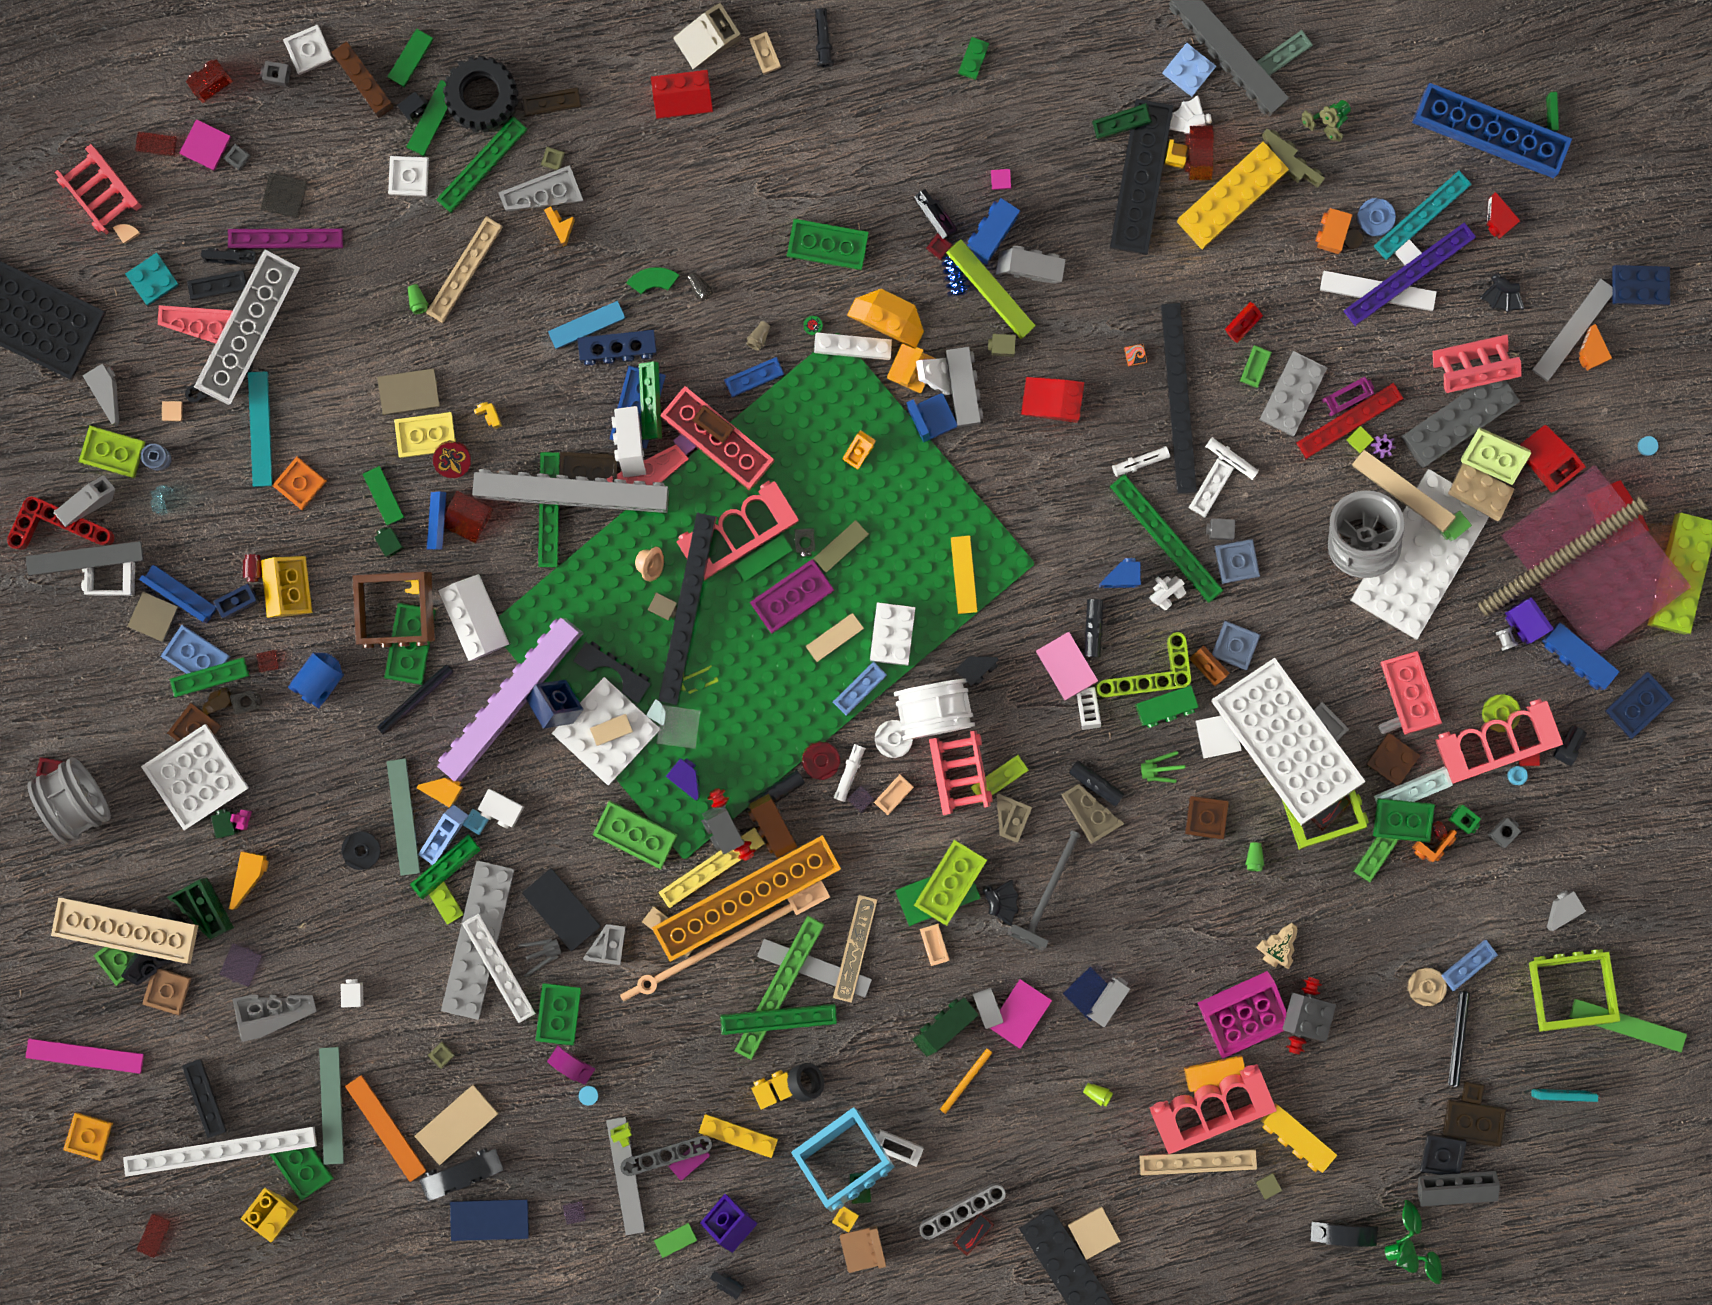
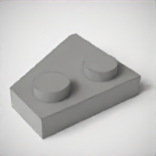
[583,924,626,965]

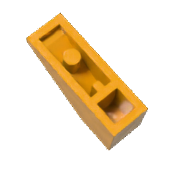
[229,852,269,910]

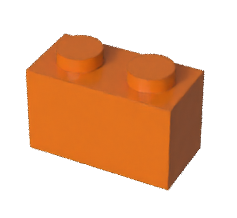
[1315,208,1352,254]

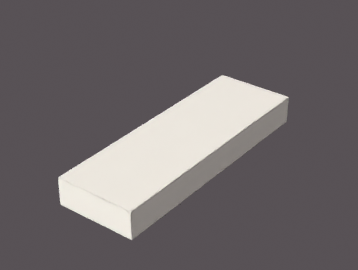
[1188,459,1234,518]

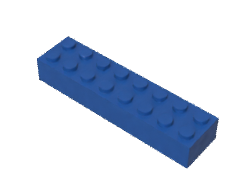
[1412,83,1572,178]

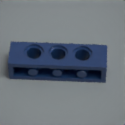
[577,330,657,366]

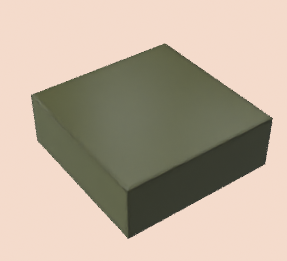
[541,147,565,170]
[428,1042,455,1069]
[1256,1173,1282,1200]

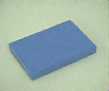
[161,625,231,674]

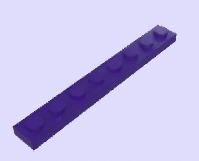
[1344,222,1476,326]

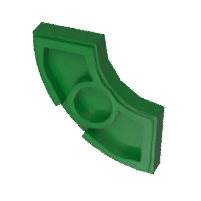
[626,267,680,295]

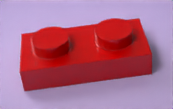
[1224,302,1263,344]

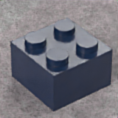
[526,680,584,729]

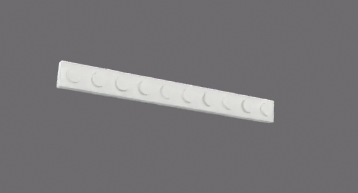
[123,1127,317,1176]

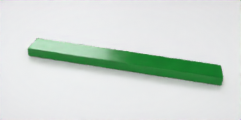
[1110,474,1224,603]

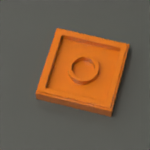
[272,456,327,510]

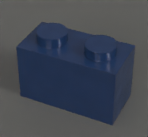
[213,583,260,620]

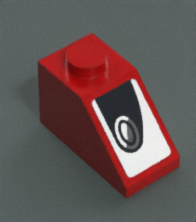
[1487,192,1520,239]

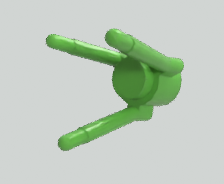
[1141,751,1186,783]

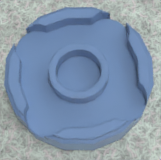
[1357,198,1396,236]

